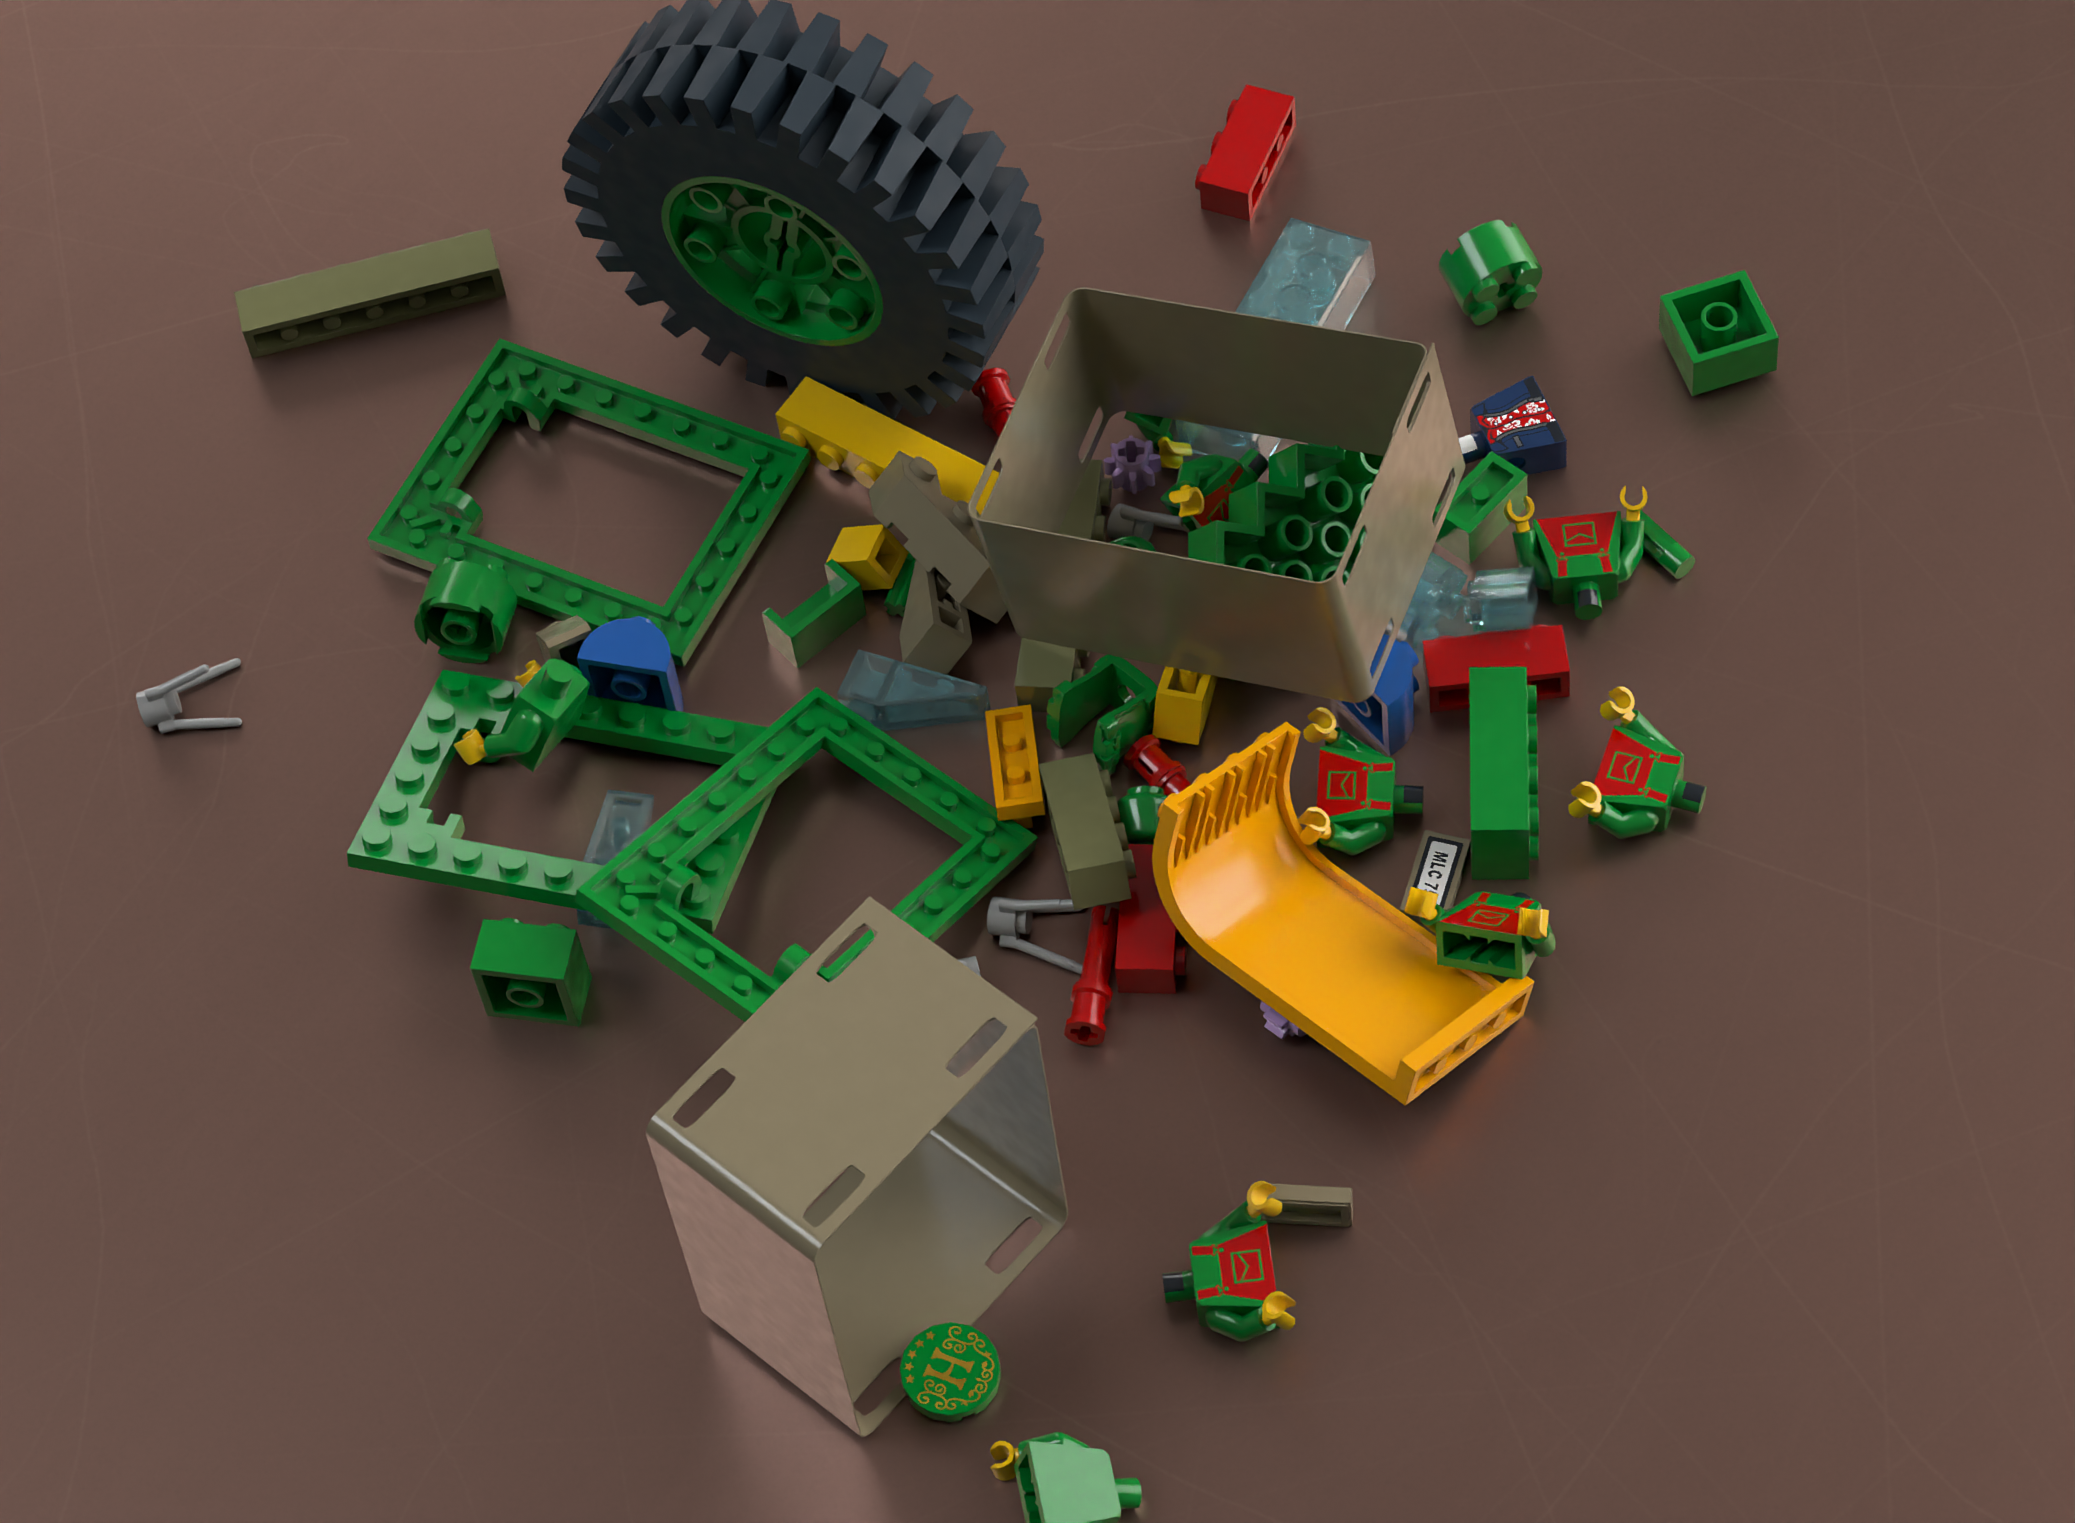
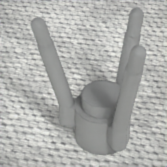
[1107,503,1186,541]
[136,658,242,734]
[987,897,1084,974]

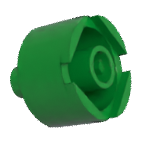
[1438,220,1543,325]
[414,558,517,663]

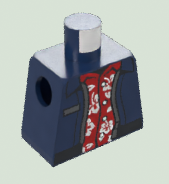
[1458,376,1567,475]

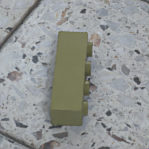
[1039,753,1137,910]

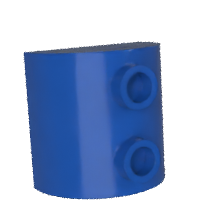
[577,616,684,712]
[1334,634,1420,757]

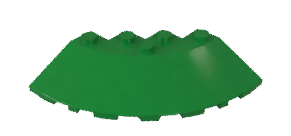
[1188,443,1449,585]

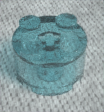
[1385,551,1468,653]

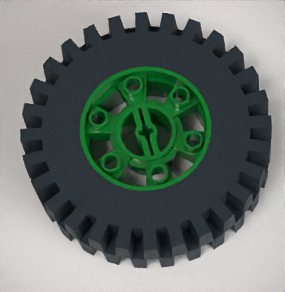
[562,0,1044,420]

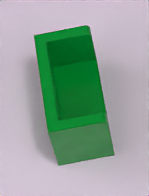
[1433,451,1527,565]
[762,559,867,669]

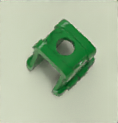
[1047,654,1158,776]

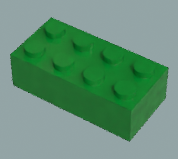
[1469,667,1539,880]

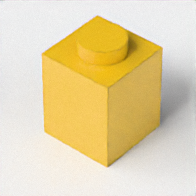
[826,524,909,591]

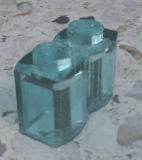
[1463,566,1538,633]

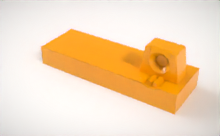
[985,704,1045,829]

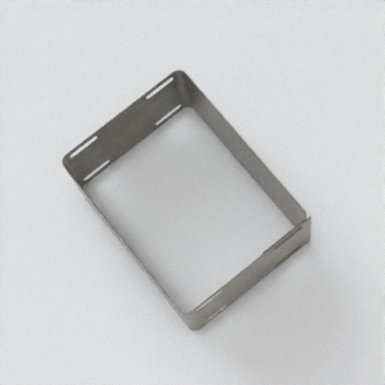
[968,287,1466,703]
[646,896,1068,1437]

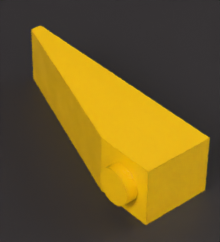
[1153,666,1218,745]

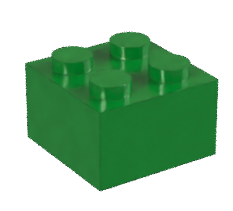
[1659,270,1779,396]
[470,918,592,1027]

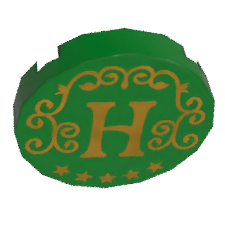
[900,1322,1001,1422]

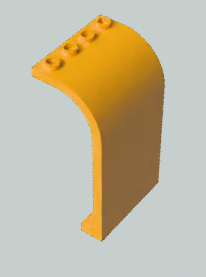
[1152,722,1535,1106]

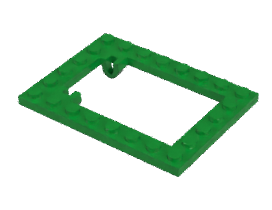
[367,338,811,667]
[347,669,777,934]
[575,687,1038,1022]

